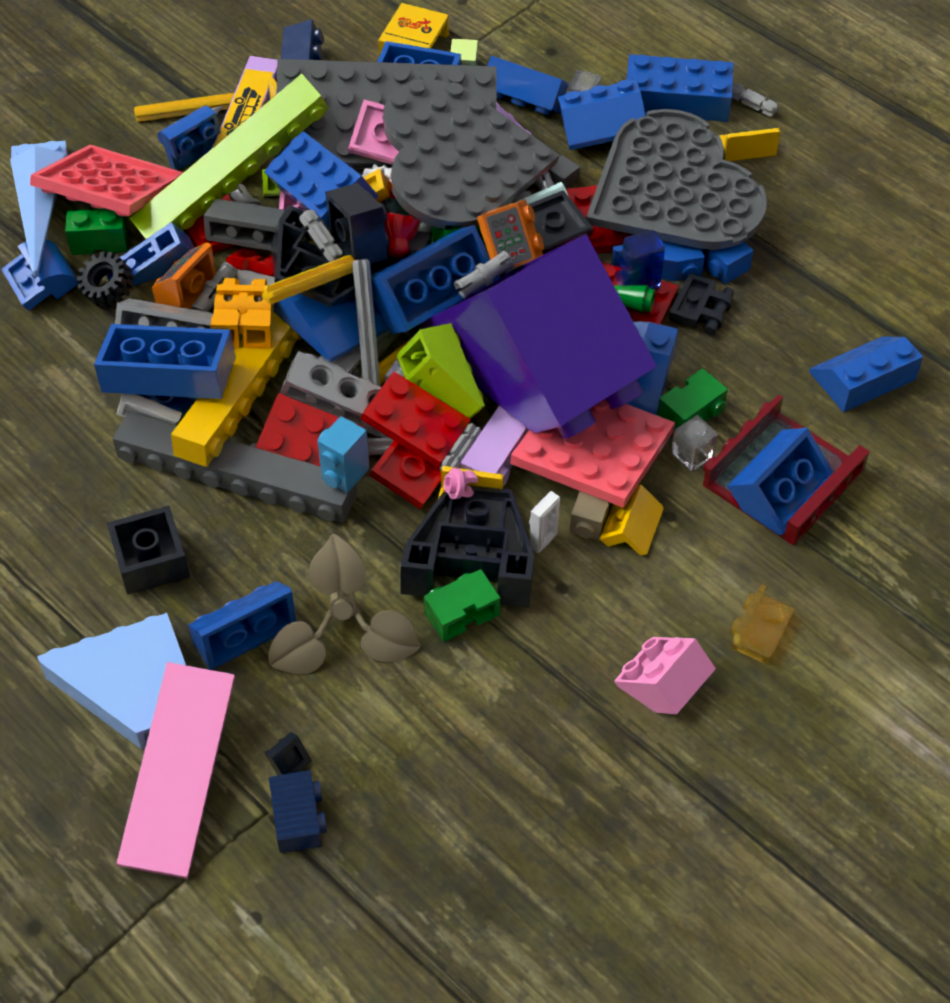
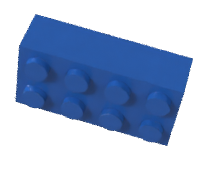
[627,54,733,122]
[264,131,379,230]
[371,225,500,334]
[94,324,236,399]

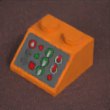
[477,199,544,270]
[152,243,216,309]

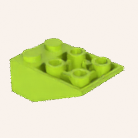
[396,323,485,419]

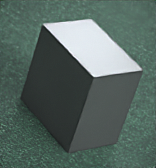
[547,155,580,188]

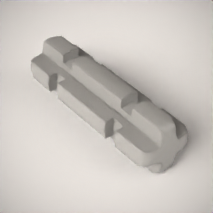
[732,83,778,117]
[299,209,343,262]
[440,423,482,470]

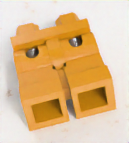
[210,278,272,348]

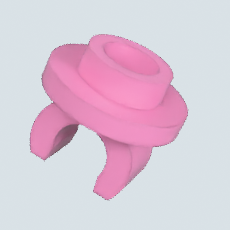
[444,468,478,499]

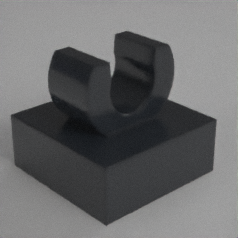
[265,732,312,776]

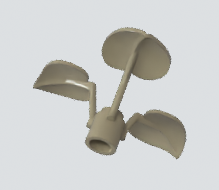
[268,534,421,675]

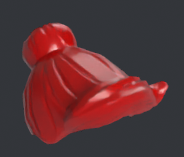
[384,213,420,258]

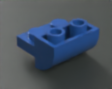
[157,105,221,171]
[2,239,79,311]

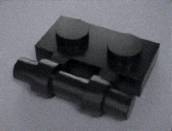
[669,273,734,335]

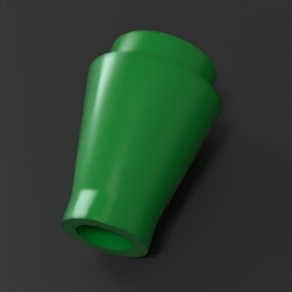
[614,285,655,314]

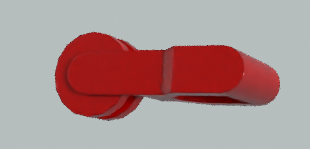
[226,248,274,277]

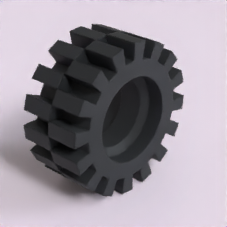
[77,252,134,308]

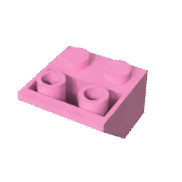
[614,637,716,714]

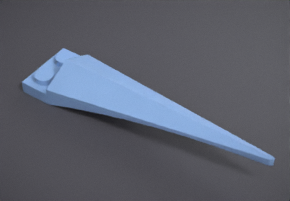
[10,141,68,277]

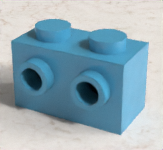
[317,416,370,493]

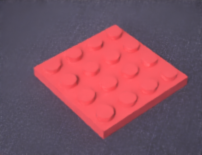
[30,145,184,216]
[510,399,675,508]

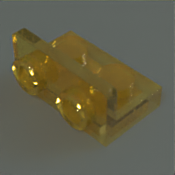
[730,584,795,665]

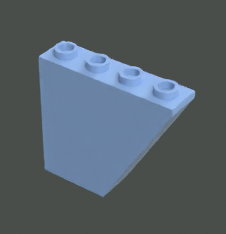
[37,613,186,749]

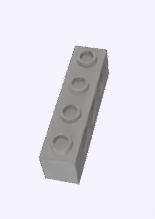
[280,351,388,438]

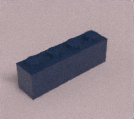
[281,19,324,60]

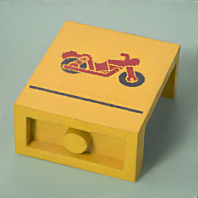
[378,3,449,56]

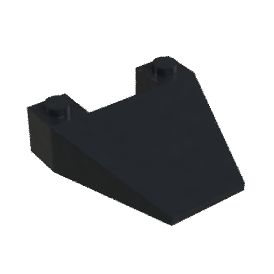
[271,204,394,307]
[400,485,534,607]

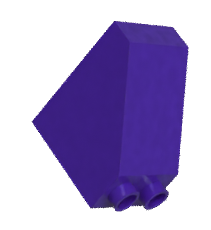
[419,234,657,439]

